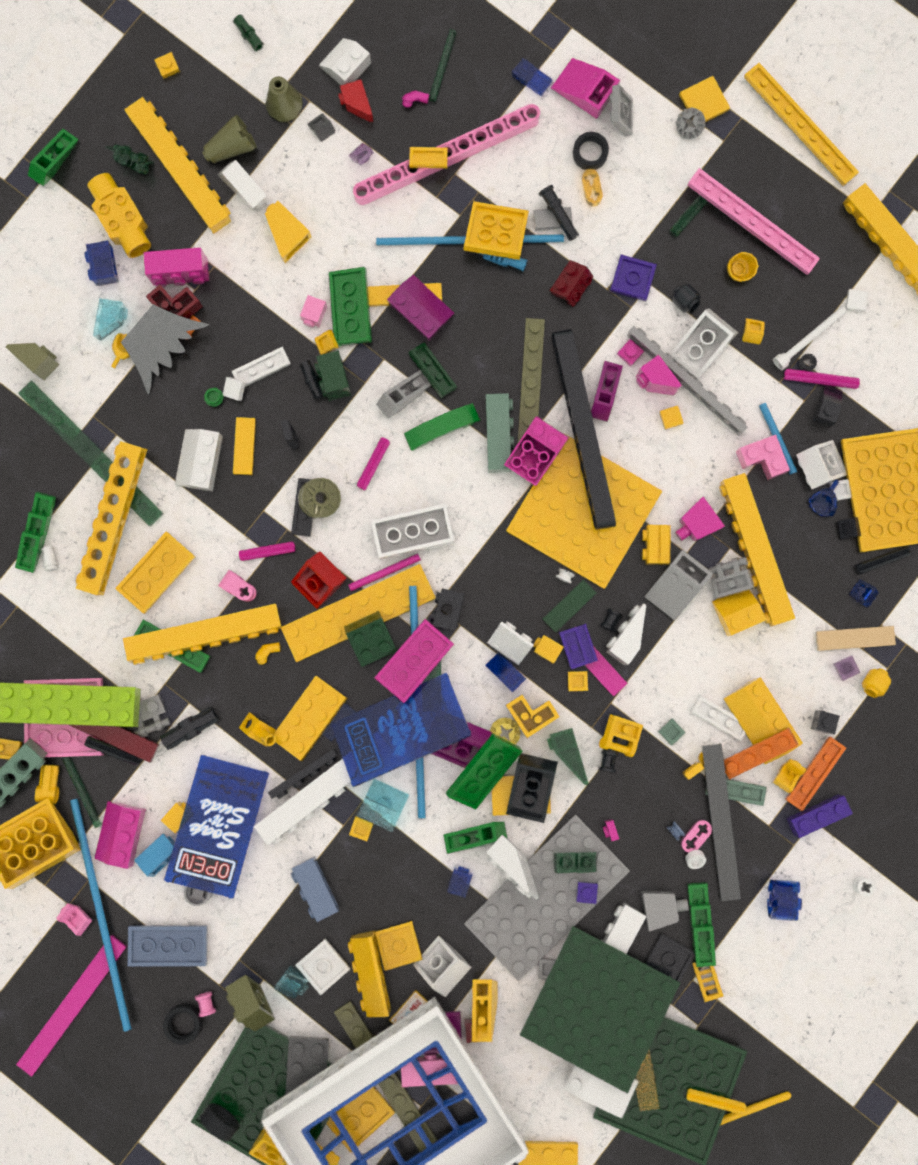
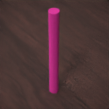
[348,553,421,591]

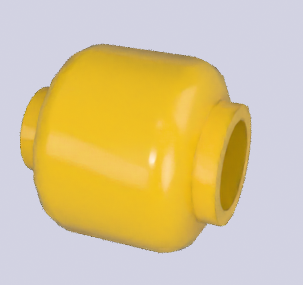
[862,668,891,698]

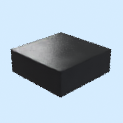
[838,517,861,540]

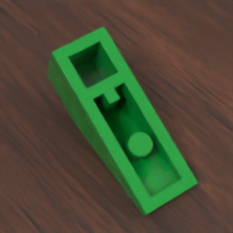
[28,129,79,187]
[443,822,508,854]

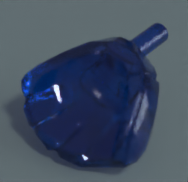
[809,480,839,517]

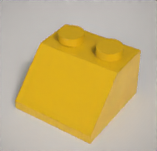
[712,590,766,637]

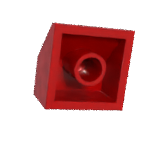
[291,551,347,609]

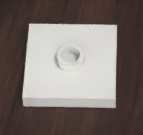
[295,938,351,995]

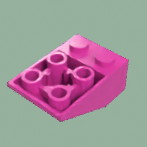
[551,58,620,119]
[504,416,569,486]

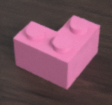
[736,435,790,480]

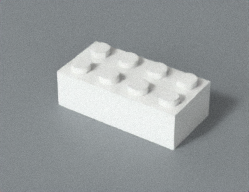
[371,504,454,560]

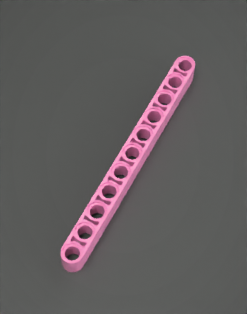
[353,104,540,205]

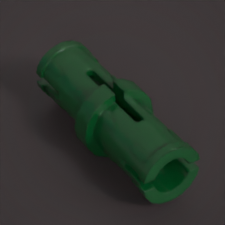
[233,14,264,51]

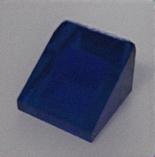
[849,579,879,608]

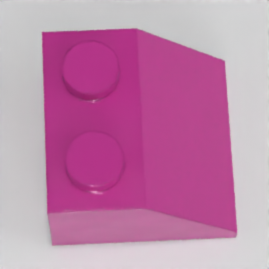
[636,355,682,396]

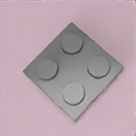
[610,84,633,136]

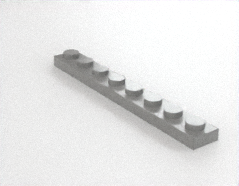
[627,326,748,436]

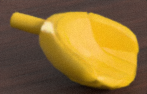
[111,333,130,368]

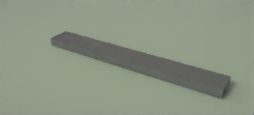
[702,743,741,901]

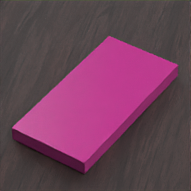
[374,619,454,703]

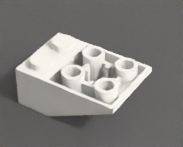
[606,603,646,666]
[487,621,534,665]
[486,835,539,899]

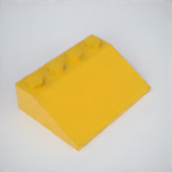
[0,798,81,889]

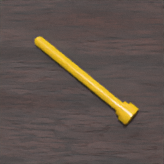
[721,1091,791,1125]

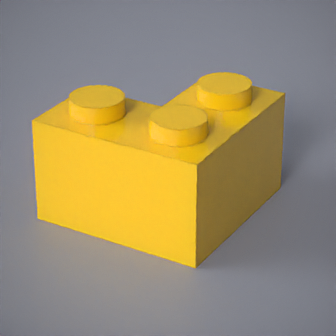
[506,695,560,738]

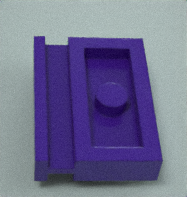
[559,624,598,669]

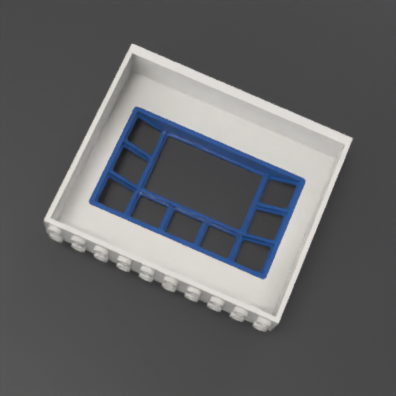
[261,997,529,1165]

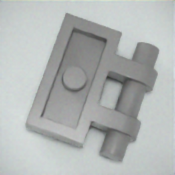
[709,557,755,599]
[134,694,171,737]

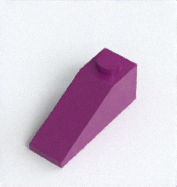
[591,361,623,422]

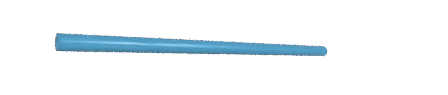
[376,234,564,245]

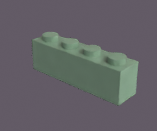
[486,393,514,473]

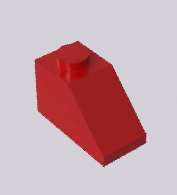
[338,79,373,122]

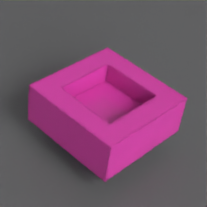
[617,339,644,366]
[603,819,619,841]

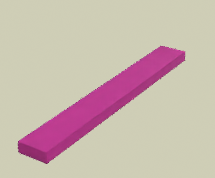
[16,935,127,1077]

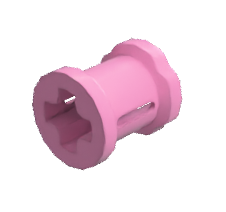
[195,992,216,1017]

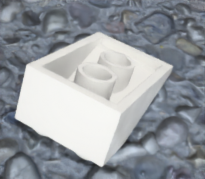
[670,309,738,379]
[564,1066,639,1118]

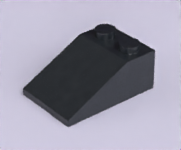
[506,753,558,823]

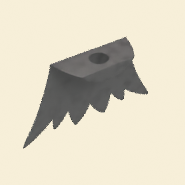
[121,304,209,395]

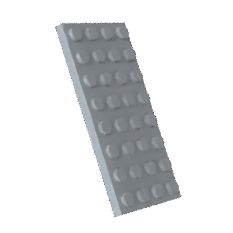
[464,814,630,981]

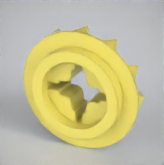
[490,718,521,744]

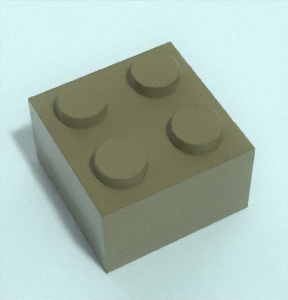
[225,975,275,1031]

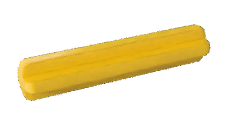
[686,1088,746,1115]

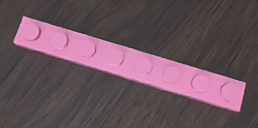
[687,168,820,275]

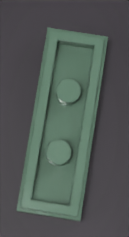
[705,779,767,806]

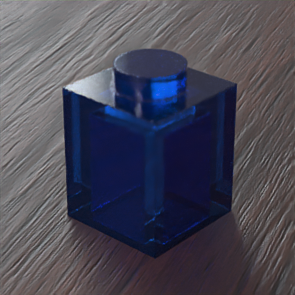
[447,865,473,898]

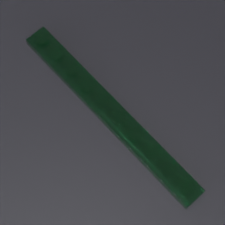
[18,380,164,527]

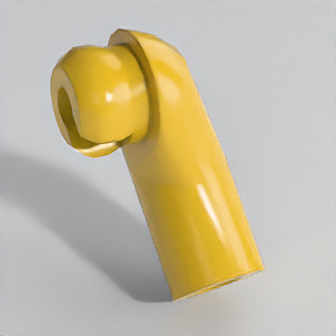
[255,642,281,665]

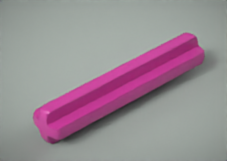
[357,437,390,490]
[239,542,295,561]

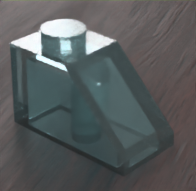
[93,298,128,340]
[274,965,309,999]

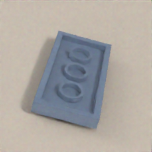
[128,925,208,966]

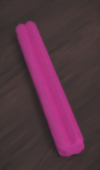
[784,369,860,389]

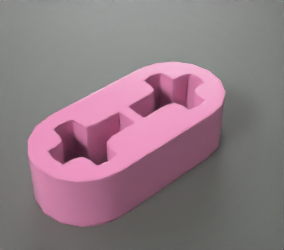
[681,820,712,853]

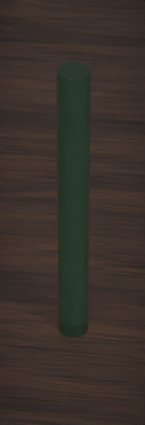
[429,29,456,102]
[62,757,102,828]

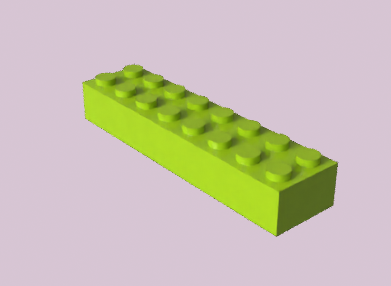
[0,683,141,727]

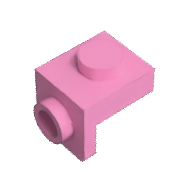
[56,903,92,936]

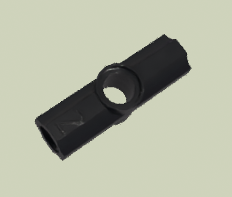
[160,707,219,750]

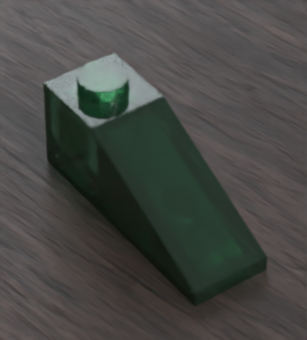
[547,728,589,786]

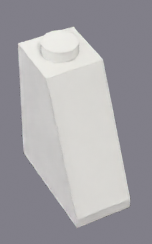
[217,160,267,209]

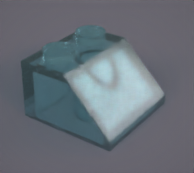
[357,779,409,832]

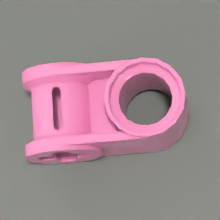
[218,570,257,602]

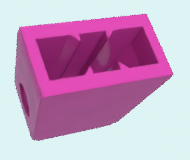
[675,496,725,542]

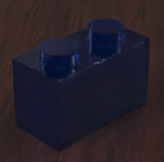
[84,240,119,286]

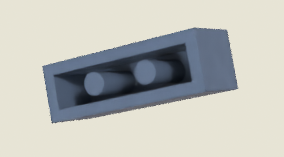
[291,856,340,922]

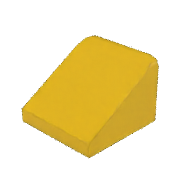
[742,318,765,344]

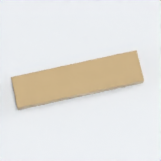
[816,626,896,651]

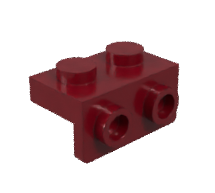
[550,260,594,307]

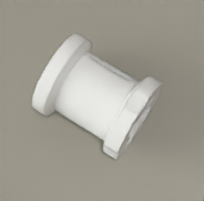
[852,876,875,897]

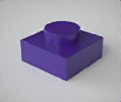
[576,881,598,904]

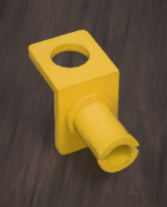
[239,712,276,746]

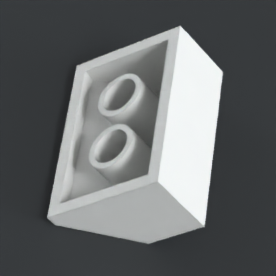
[175,429,223,492]

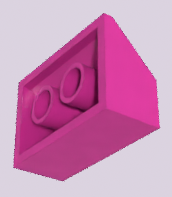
[95,801,146,869]

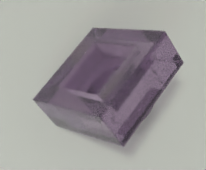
[349,143,374,165]
[833,655,861,681]

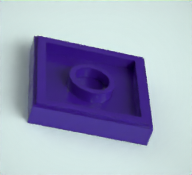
[610,254,657,301]

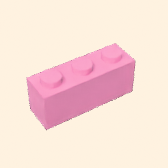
[401,1054,458,1087]

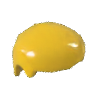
[727,252,759,282]

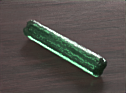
[670,195,708,236]

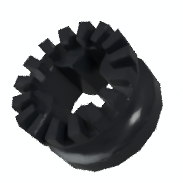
[798,353,817,372]

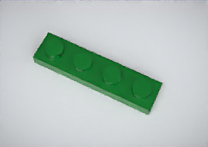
[134,619,211,673]

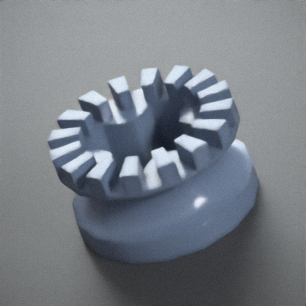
[667,822,685,841]

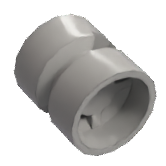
[184,878,214,906]

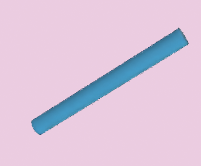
[759,403,797,475]

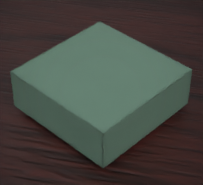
[658,718,686,746]

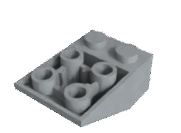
[644,550,713,621]

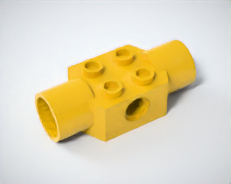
[87,173,151,258]

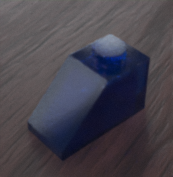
[485,652,526,693]

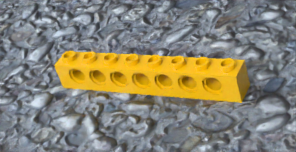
[76,441,148,595]

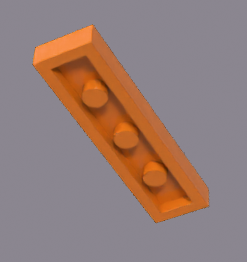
[724,727,799,779]
[785,736,846,811]

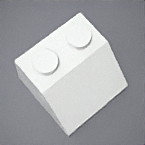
[319,38,371,85]
[796,440,847,489]
[413,936,471,997]

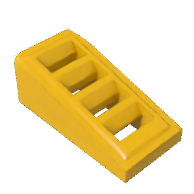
[692,962,724,1003]

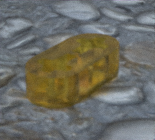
[582,169,603,206]

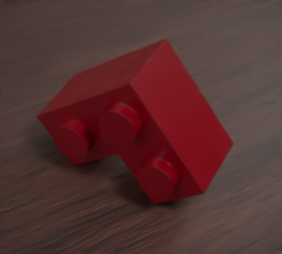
[146,285,203,319]

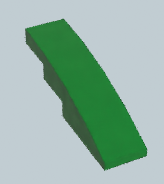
[15,492,56,573]
[687,882,716,967]

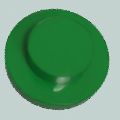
[204,388,224,407]

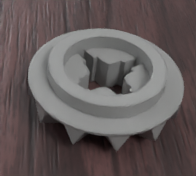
[675,107,705,139]

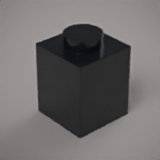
[811,710,840,735]

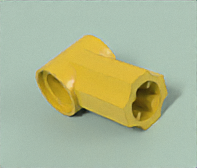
[35,765,59,804]

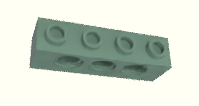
[0,738,48,808]

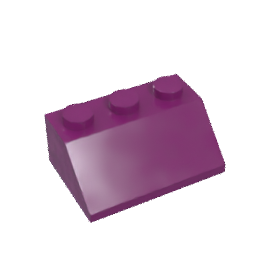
[387,275,455,341]
[423,710,492,768]

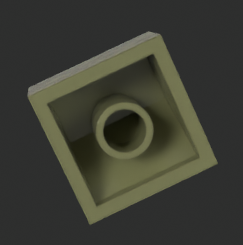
[6,343,60,381]

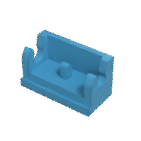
[134,834,180,877]

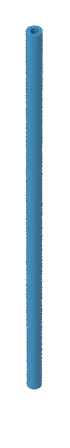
[409,586,426,818]
[70,799,131,1032]

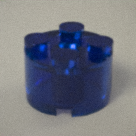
[767,880,802,921]

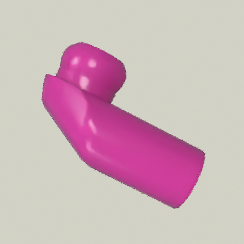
[402,91,430,108]

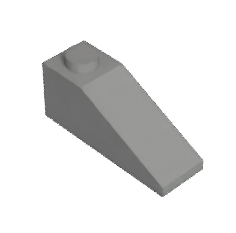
[376,370,432,419]

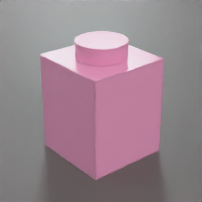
[300,295,327,327]

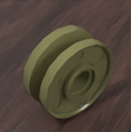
[298,478,341,519]

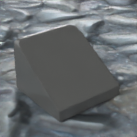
[308,113,335,142]

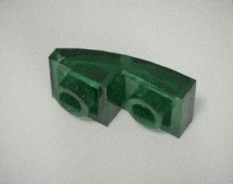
[554,852,597,873]

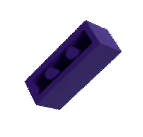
[786,794,853,838]

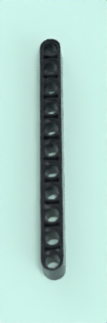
[552,329,616,530]

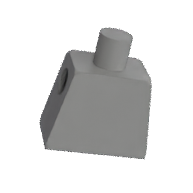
[641,891,689,931]

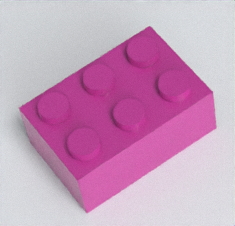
[144,247,209,287]

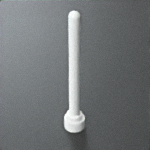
[773,307,846,370]

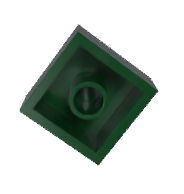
[314,350,351,401]
[344,611,397,667]

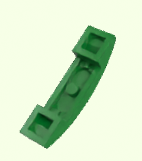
[404,403,481,451]

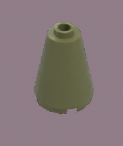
[265,76,303,122]
[202,115,257,163]

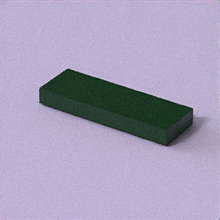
[408,342,457,398]
[542,579,597,633]

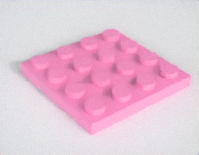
[24,678,104,757]

